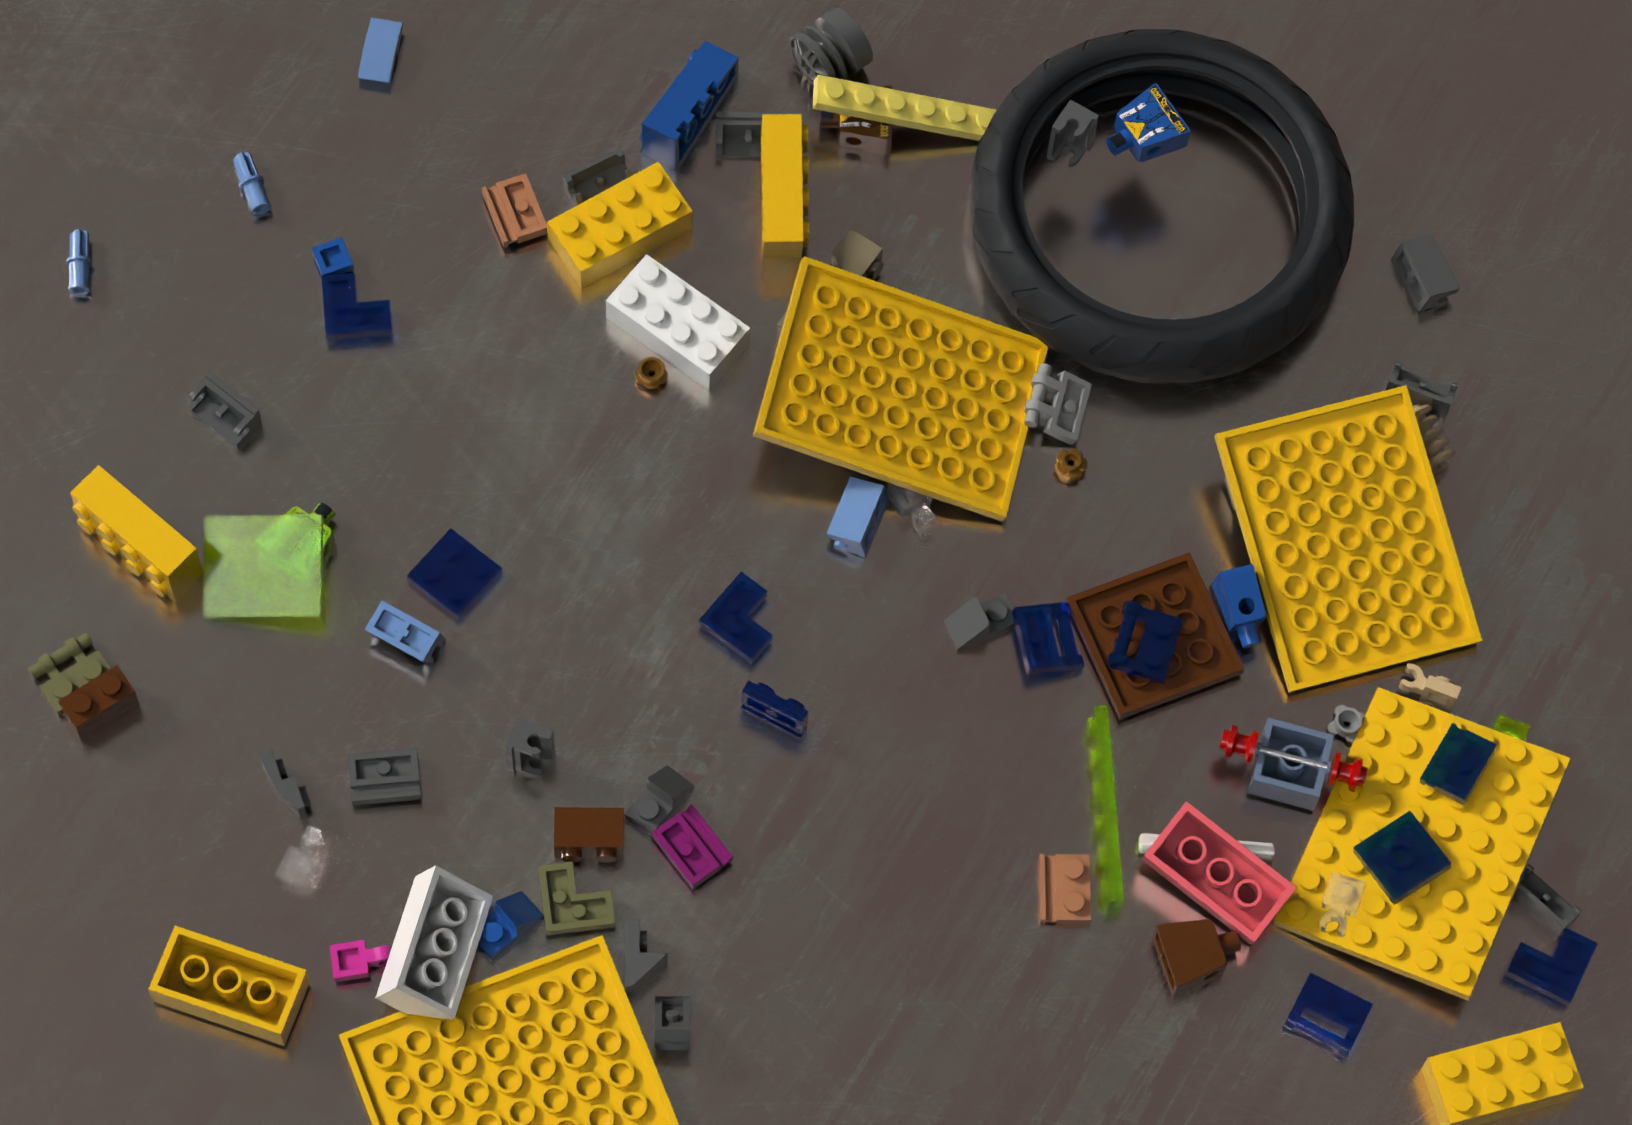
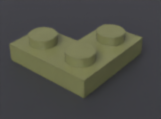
[538,861,616,936]

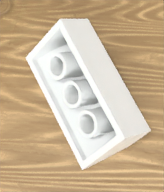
[375,866,493,1020]

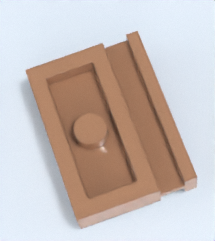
[482,173,547,248]
[1039,854,1091,925]

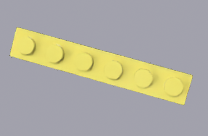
[813,75,997,141]

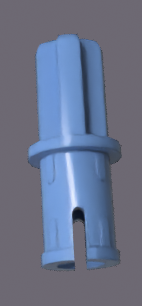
[233,152,272,215]
[66,229,93,295]

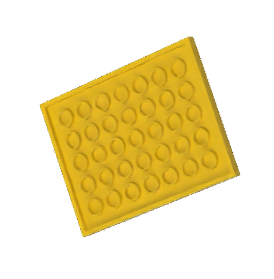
[753,256,1048,522]
[1214,385,1482,693]
[1274,687,1570,1001]
[339,935,679,1125]

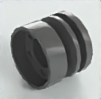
[789,7,873,86]

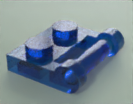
[1106,601,1183,684]
[1011,602,1085,674]
[1283,972,1373,1059]

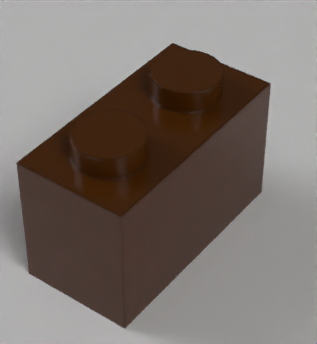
[58,665,140,742]
[554,807,624,863]

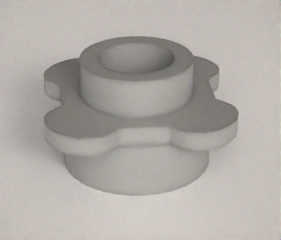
[1327,705,1365,743]

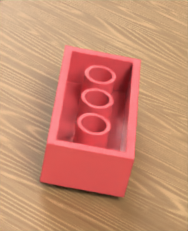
[1141,801,1297,945]

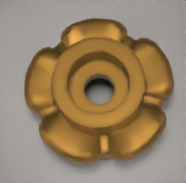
[635,357,668,389]
[1055,448,1087,480]

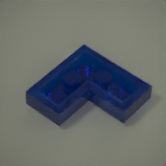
[322,273,393,341]
[699,572,773,665]
[1505,928,1598,1006]

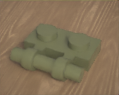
[27,633,111,717]

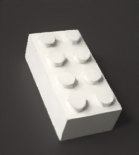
[606,254,750,391]

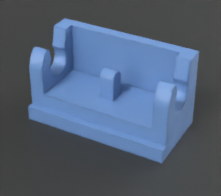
[826,476,889,558]
[365,601,446,663]

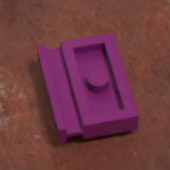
[652,804,733,889]

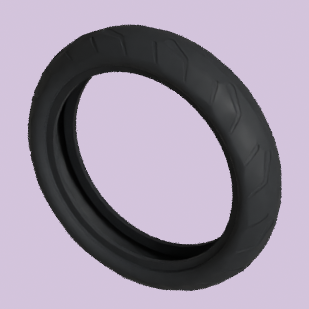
[969,29,1354,383]

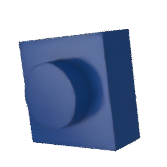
[311,237,354,281]

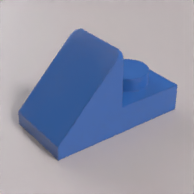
[478,891,544,961]

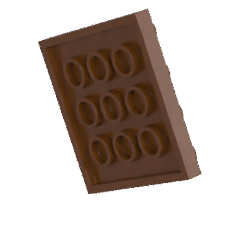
[1066,552,1244,720]

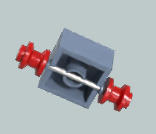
[1219,718,1368,811]

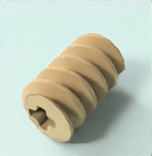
[1413,404,1456,476]

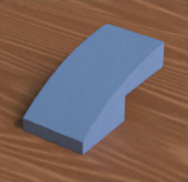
[358,17,403,85]

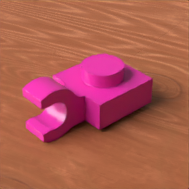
[330,940,391,982]

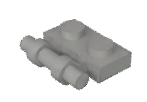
[1024,363,1092,445]

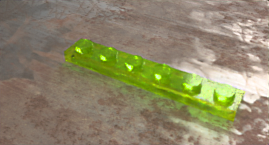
[1086,705,1124,912]

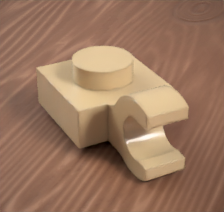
[1399,664,1461,710]

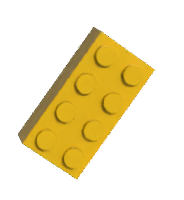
[761,114,810,258]
[547,162,693,289]
[70,465,203,602]
[148,926,310,1046]
[1421,1022,1584,1125]

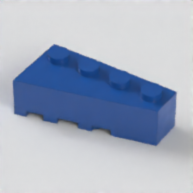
[640,41,739,171]

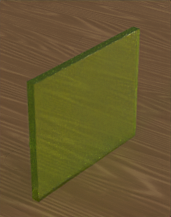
[202,514,324,618]

